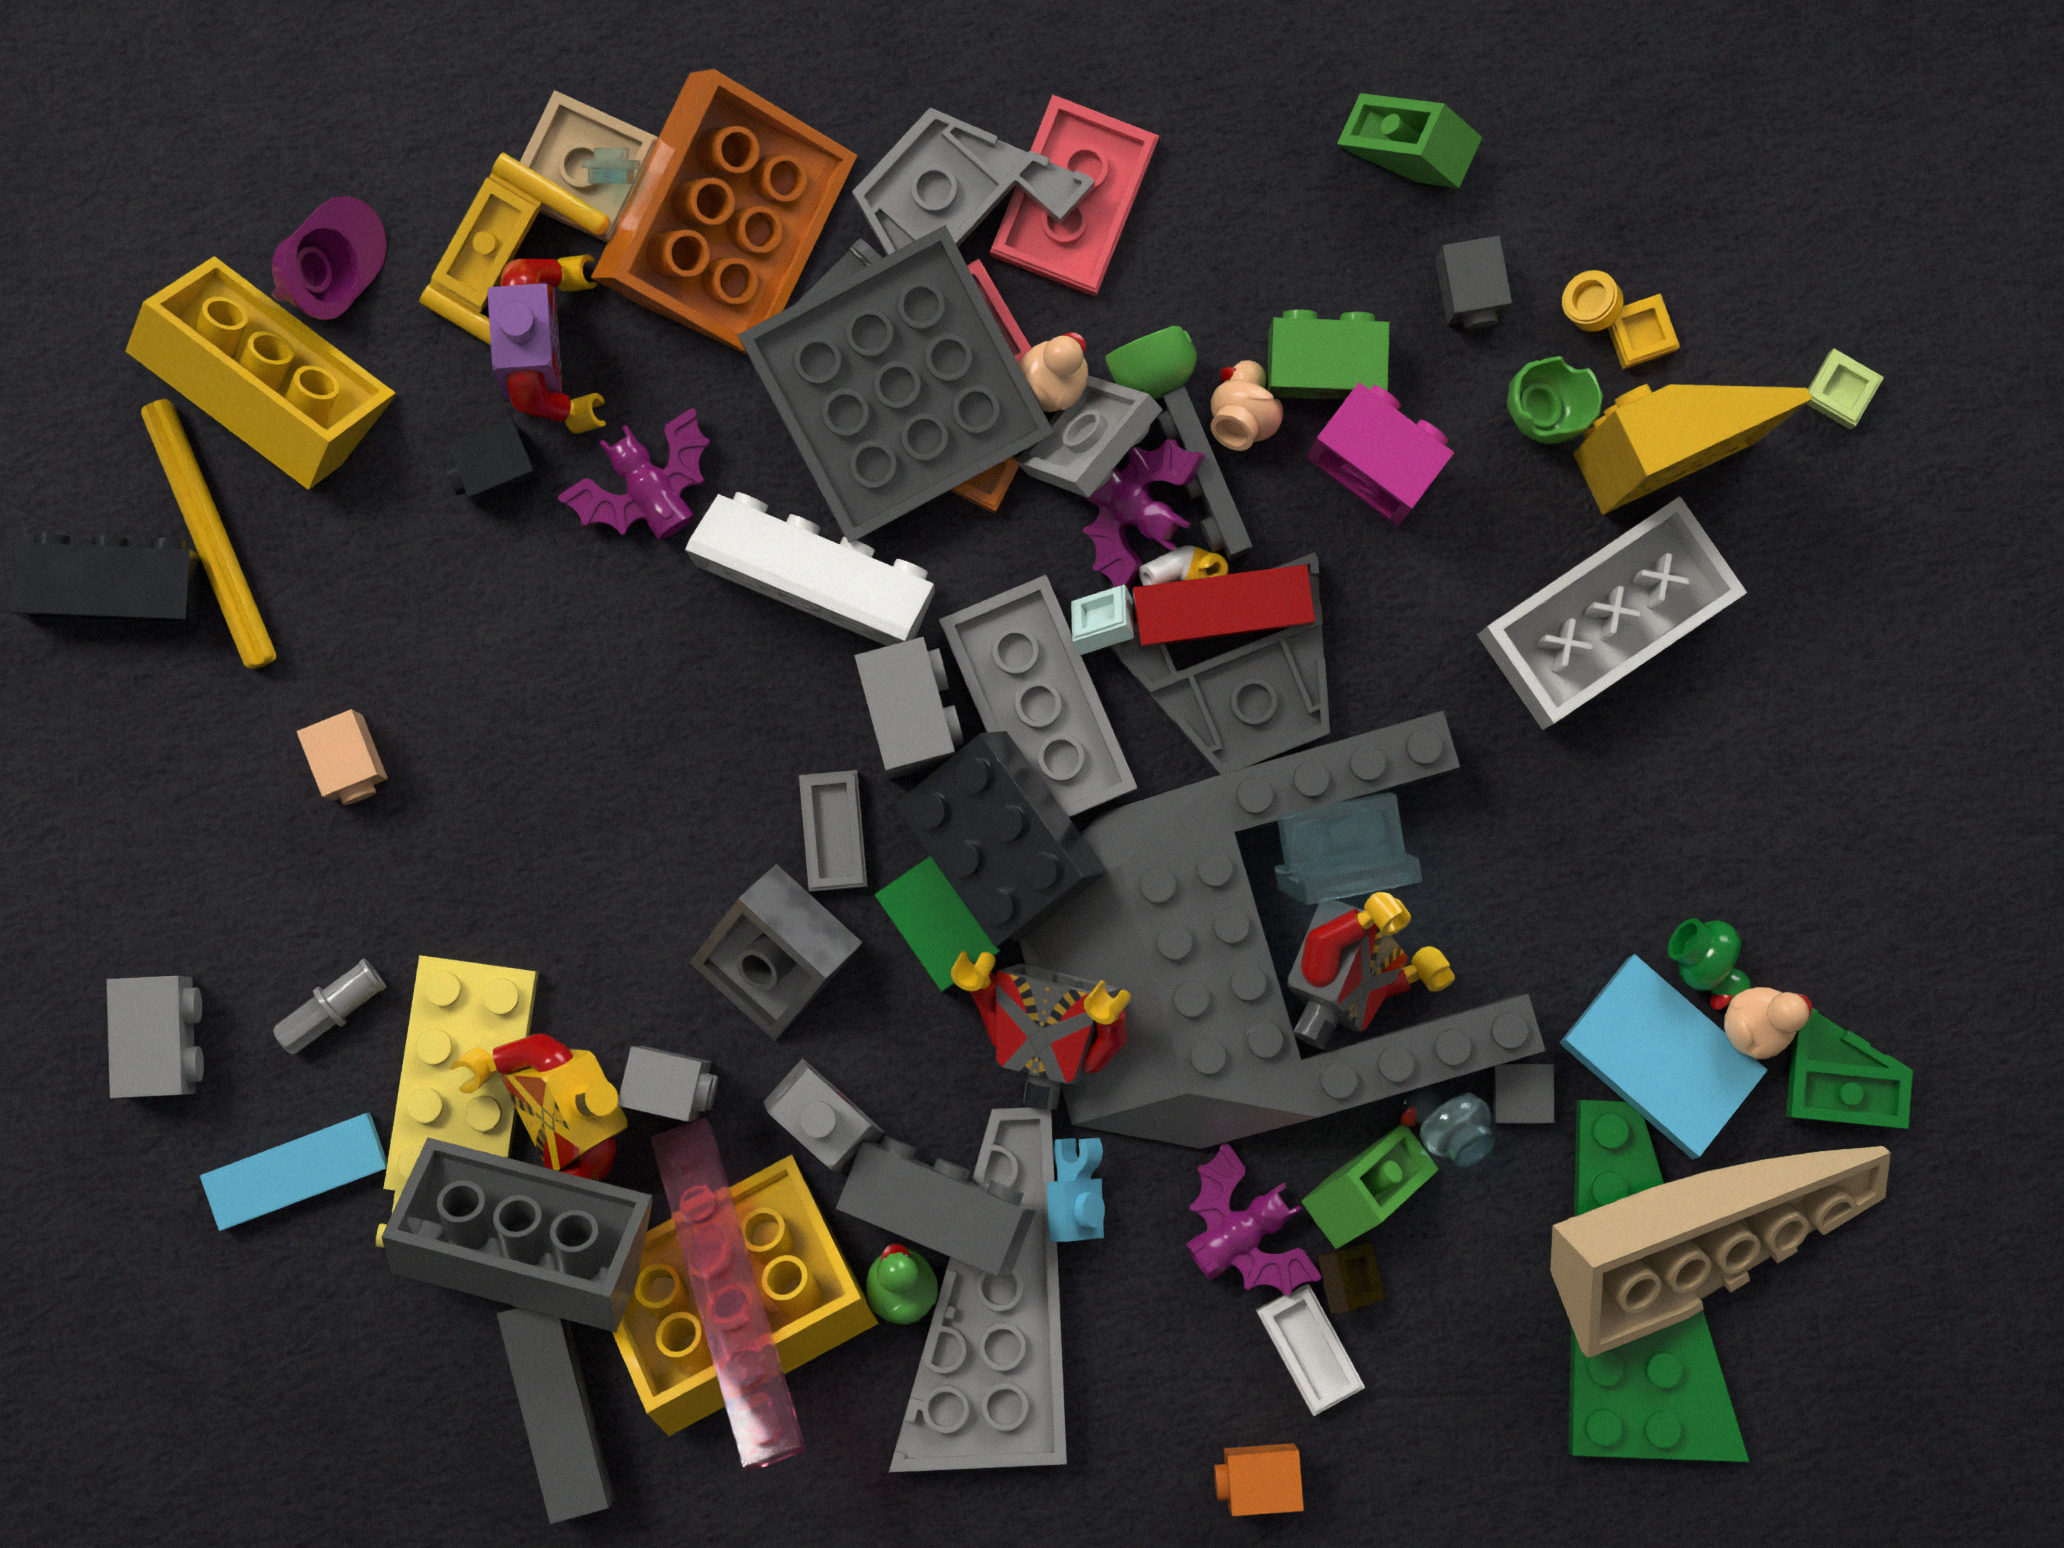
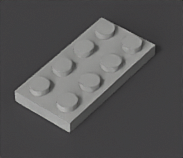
[939,575,1137,818]

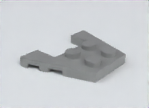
[852,108,1095,255]

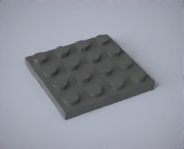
[737,225,1054,543]

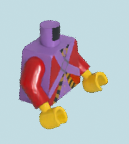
[488,254,606,434]

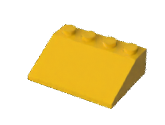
[1573,384,1812,515]
[612,1154,879,1436]

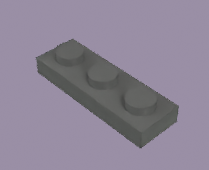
[1156,386,1252,563]

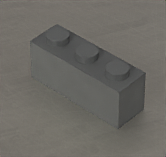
[836,1136,1036,1277]

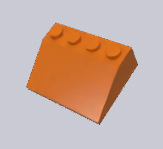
[591,69,857,355]

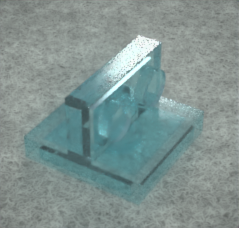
[1275,792,1423,905]

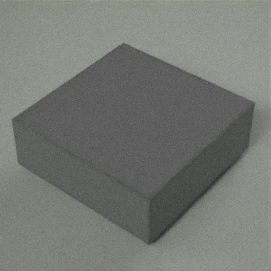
[1492,1064,1554,1123]

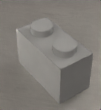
[107,976,204,1098]
[617,1046,718,1122]

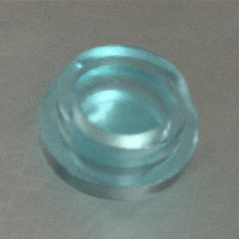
[582,148,640,184]

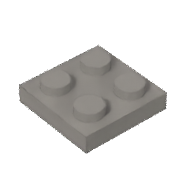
[1016,375,1163,498]

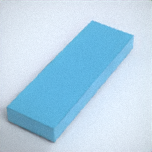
[200,1113,388,1231]

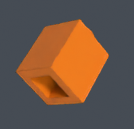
[1214,1443,1304,1516]

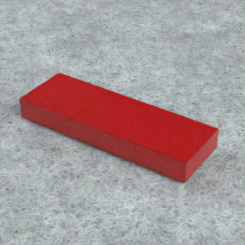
[1133,564,1315,647]

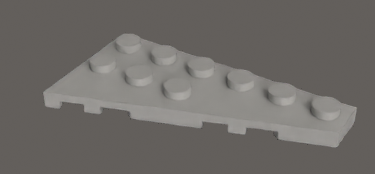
[889,1107,1067,1472]

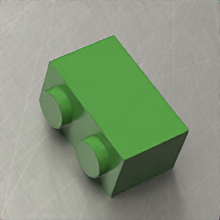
[1267,310,1389,400]

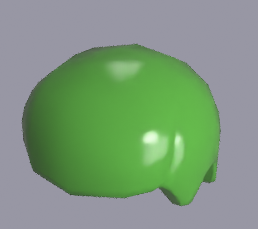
[1105,326,1197,399]
[1507,356,1603,444]

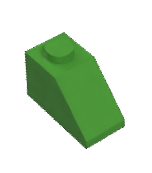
[1337,93,1482,188]
[1301,1124,1439,1249]

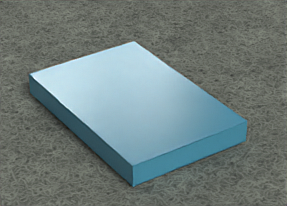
[1559,954,1767,1160]

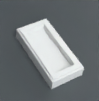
[1256,1282,1365,1416]

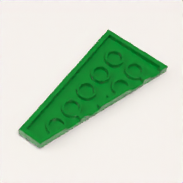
[1569,1100,1749,1462]

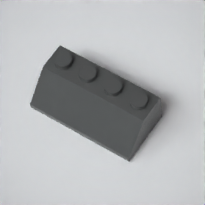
[382,1137,653,1333]

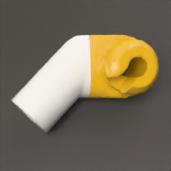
[1139,545,1229,586]

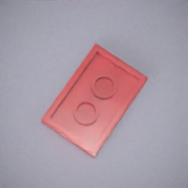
[990,95,1159,297]

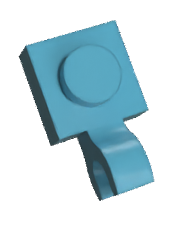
[1047,1138,1105,1242]

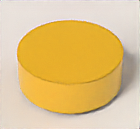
[1562,270,1624,332]

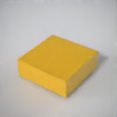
[1607,294,1680,369]

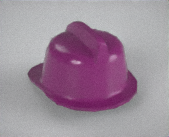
[272,196,387,320]

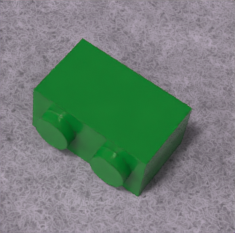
[875,856,1000,993]

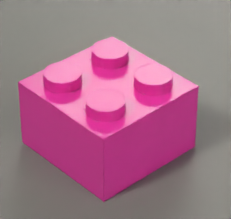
[1306,382,1454,527]

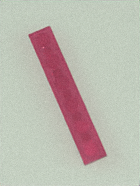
[650,1117,806,1472]

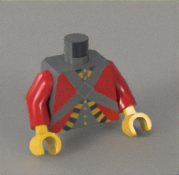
[1288,892,1455,1049]
[951,951,1131,1110]

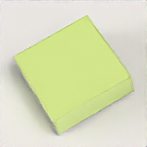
[1806,349,1884,430]

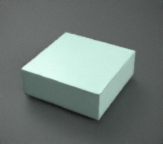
[1071,585,1134,655]

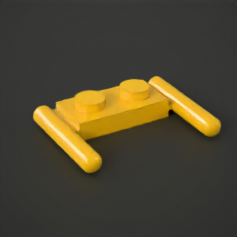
[419,152,609,346]

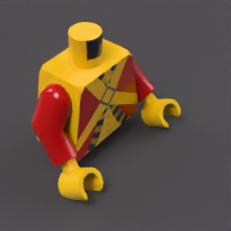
[450,1034,628,1181]

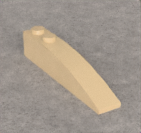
[1550,1146,1891,1358]

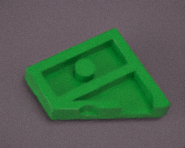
[1786,1007,1913,1129]

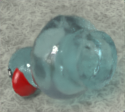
[1400,1086,1495,1167]

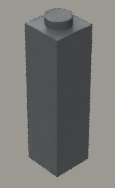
[497,1305,615,1524]

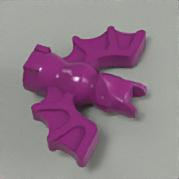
[558,408,711,541]
[1081,440,1206,590]
[1185,1142,1321,1296]

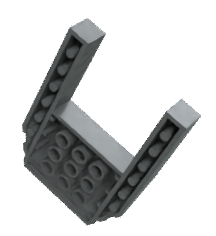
[1019,711,1545,1149]

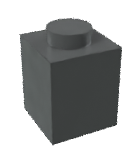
[1435,236,1512,330]

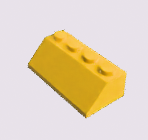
[125,256,395,490]

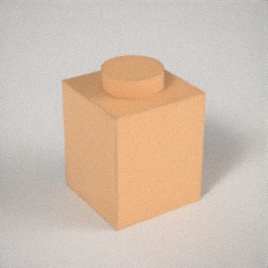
[296,709,388,805]

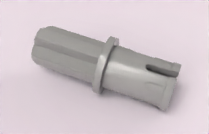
[273,958,386,1054]

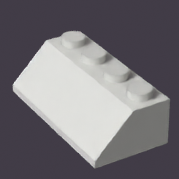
[685,492,935,646]

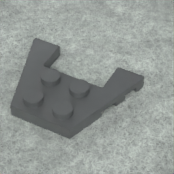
[1108,552,1330,776]

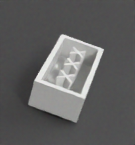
[1477,496,1747,730]

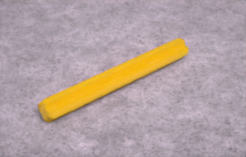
[141,399,276,669]

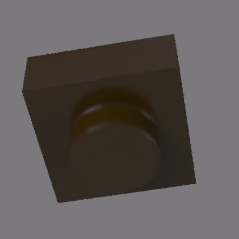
[1318,1241,1385,1314]

